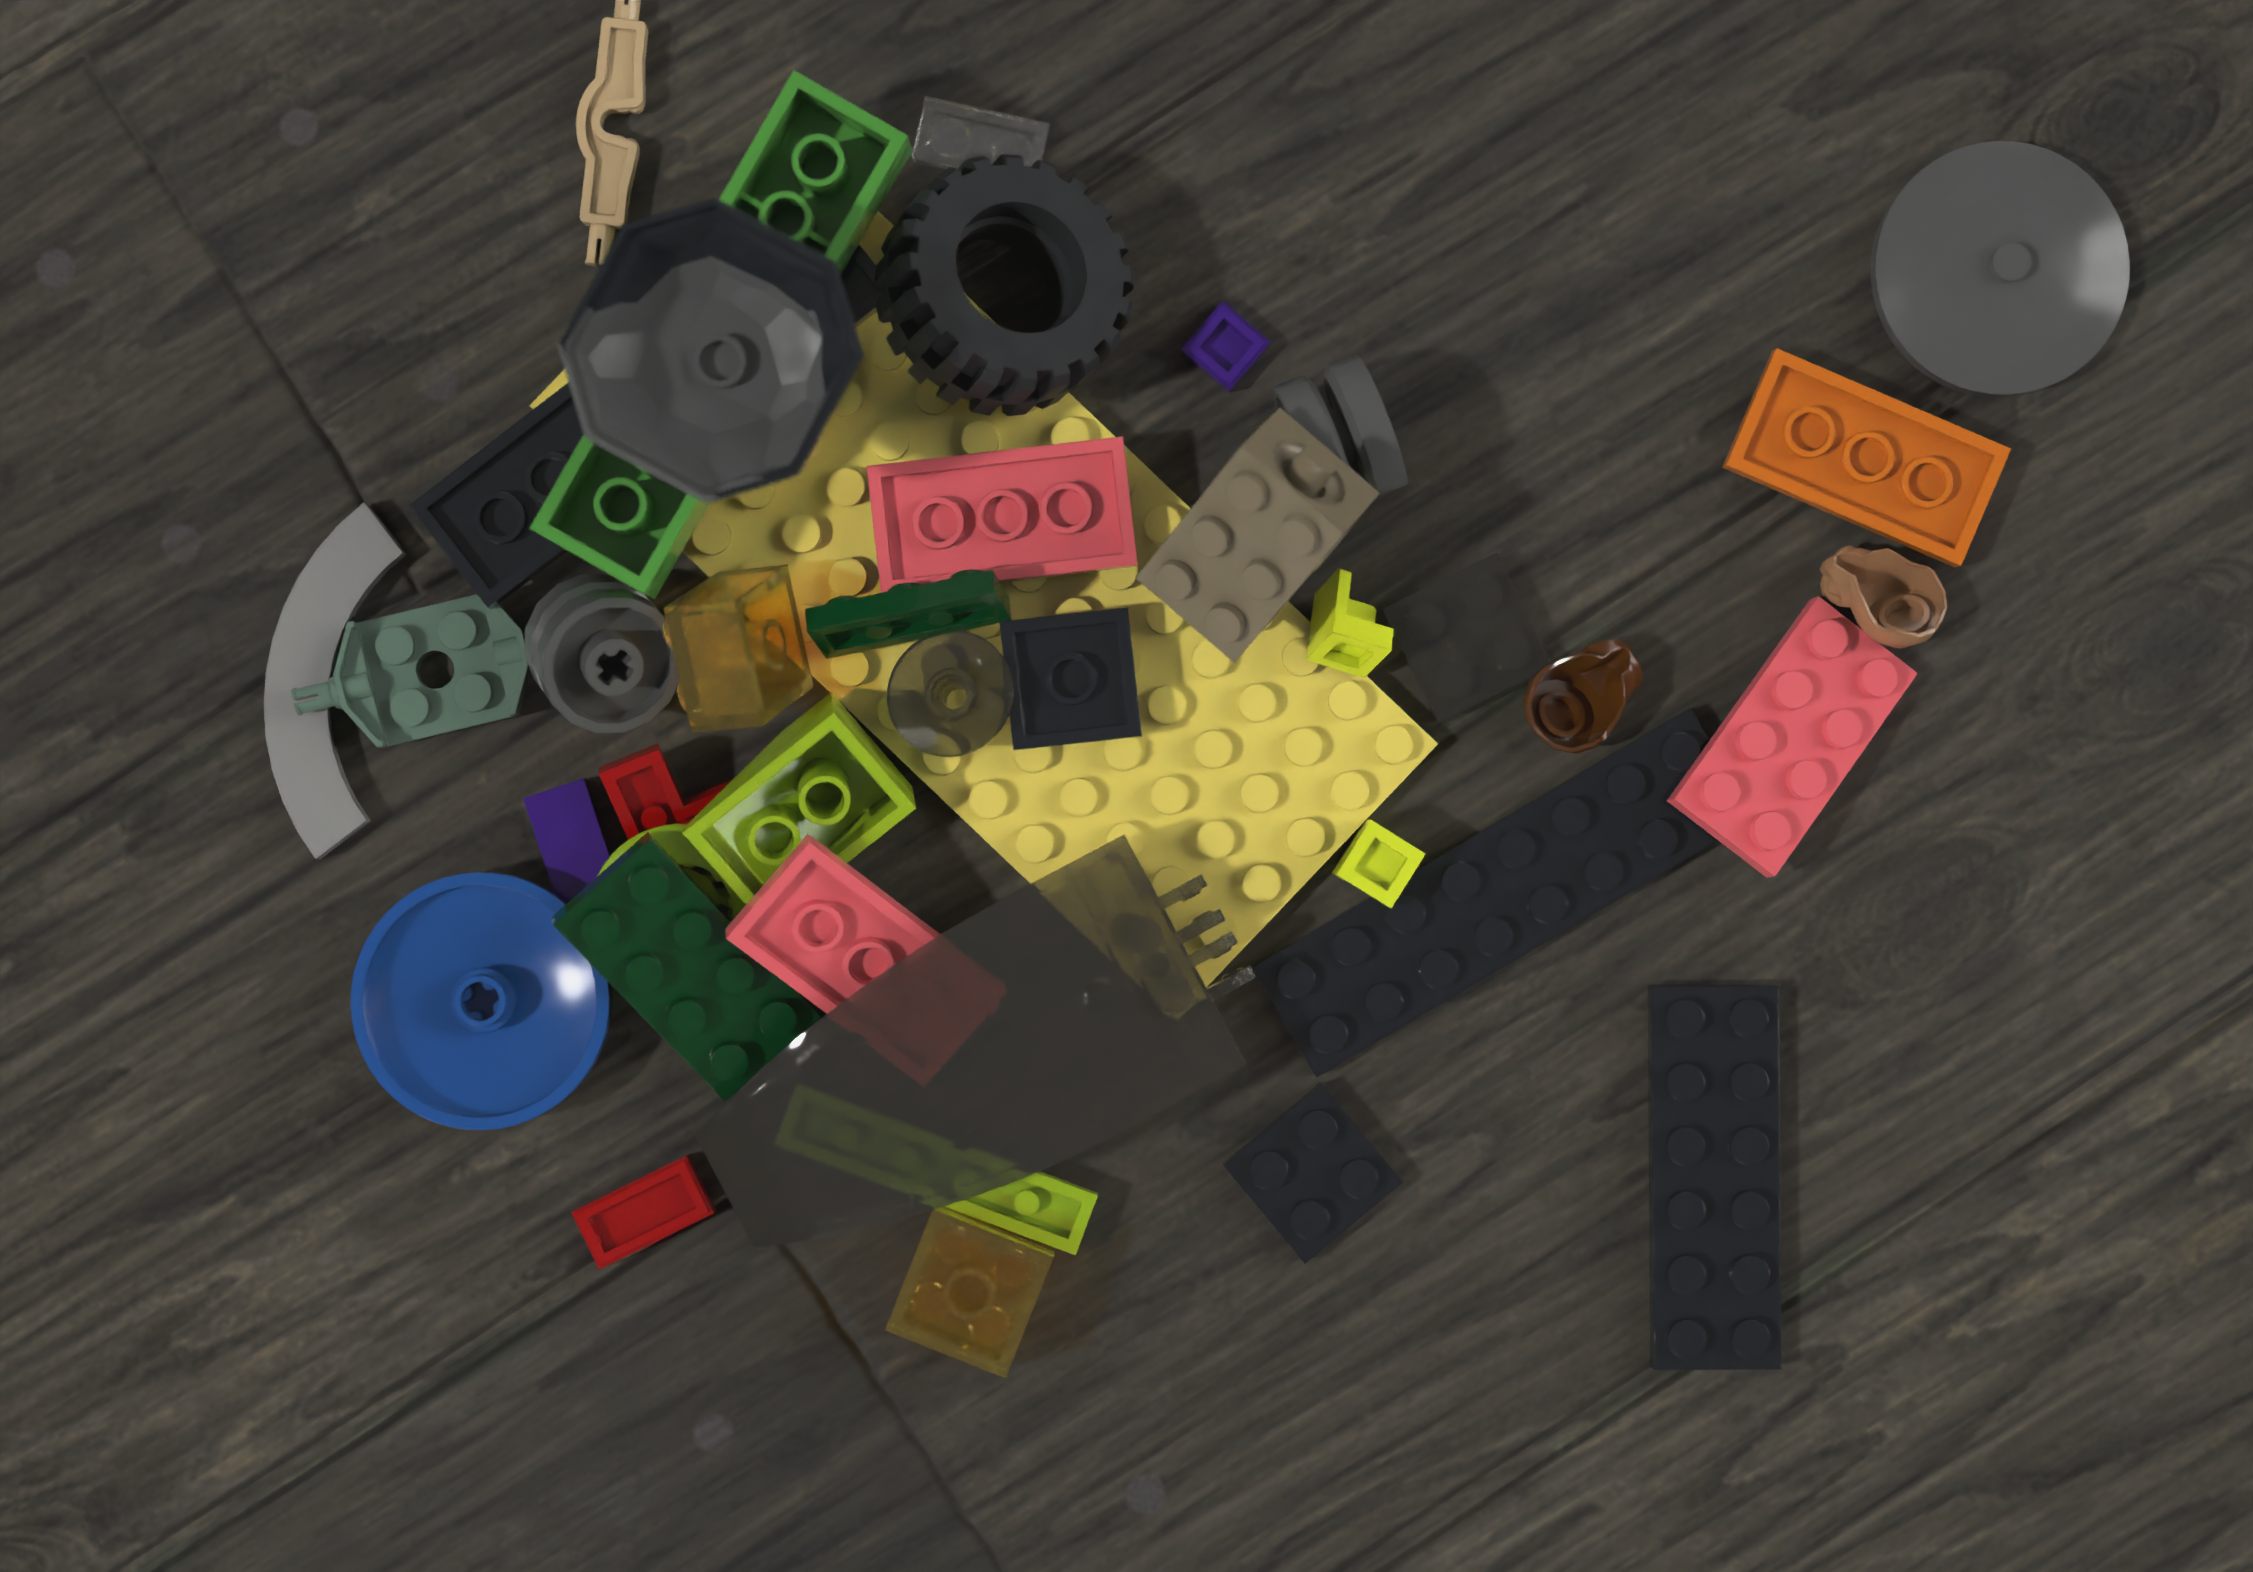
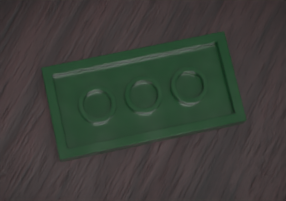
[551,832,820,1101]

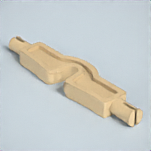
[576,0,649,267]

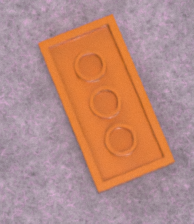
[1722,348,2011,568]

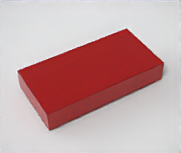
[571,1154,716,1269]

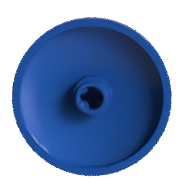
[350,872,612,1130]

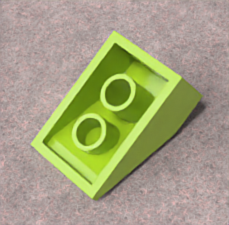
[682,692,916,905]

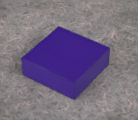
[1181,301,1271,392]

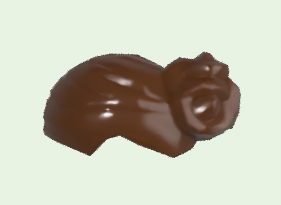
[1523,640,1643,754]

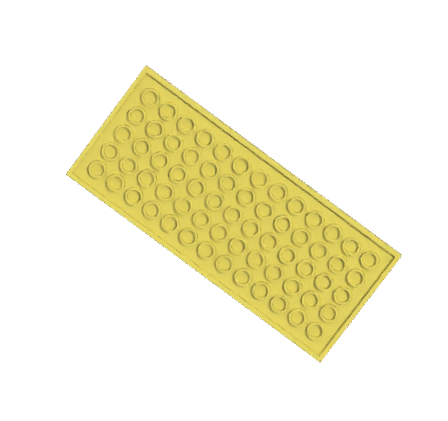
[529,211,1438,1021]

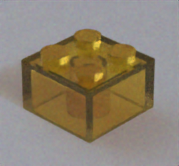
[664,565,814,733]
[885,1204,1055,1378]

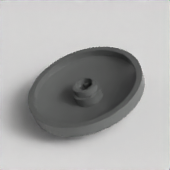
[1871,141,2130,398]

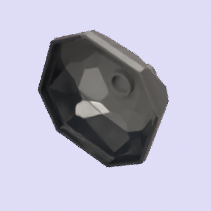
[557,198,864,504]

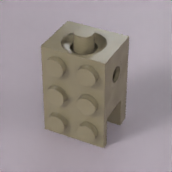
[1135,408,1380,663]

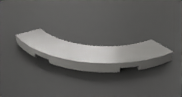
[264,502,407,859]

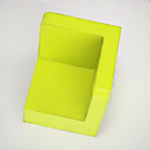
[1306,568,1394,678]
[1332,820,1425,909]

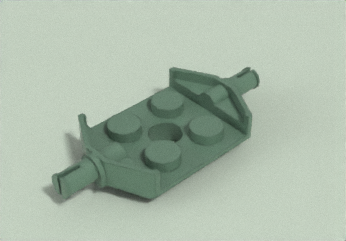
[292,594,531,748]

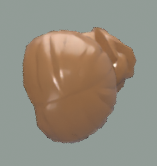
[1820,545,1947,649]

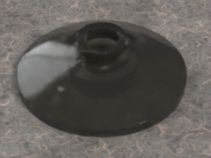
[887,631,1014,757]

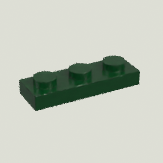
[805,569,1012,659]

